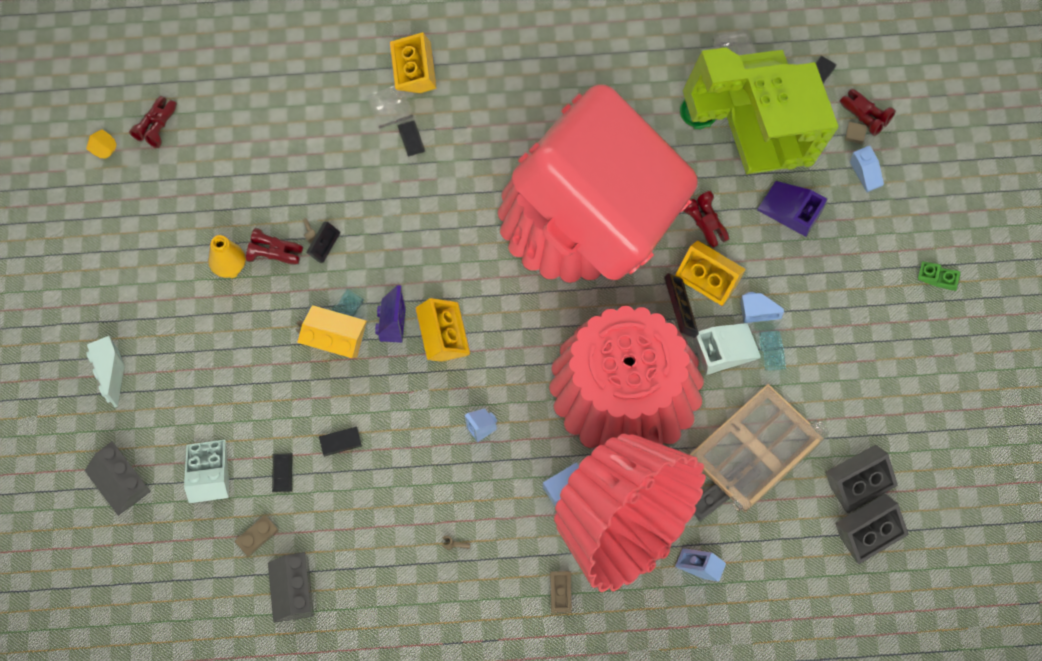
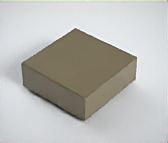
[845,122,867,145]

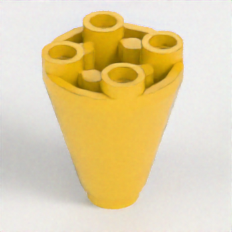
[208,235,246,278]

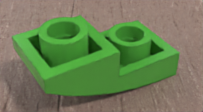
[918,261,961,291]

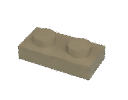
[234,515,279,557]
[550,571,572,614]

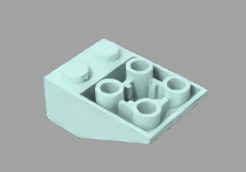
[693,323,761,375]
[86,336,124,407]
[184,440,229,503]

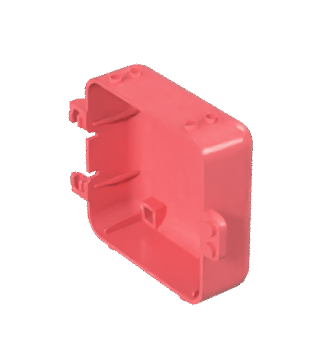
[512,84,698,280]

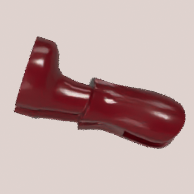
[839,88,896,136]
[129,96,177,148]
[683,191,730,248]
[246,228,304,265]

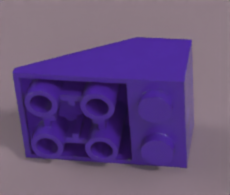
[757,181,828,237]

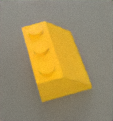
[390,32,437,93]
[675,240,746,306]
[416,298,470,362]
[297,305,367,358]

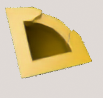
[86,129,117,159]

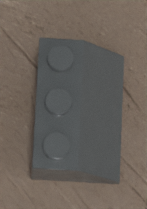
[85,441,151,516]
[825,445,898,513]
[835,494,909,564]
[268,552,314,623]

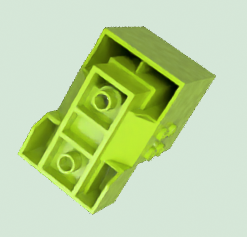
[682,47,839,175]

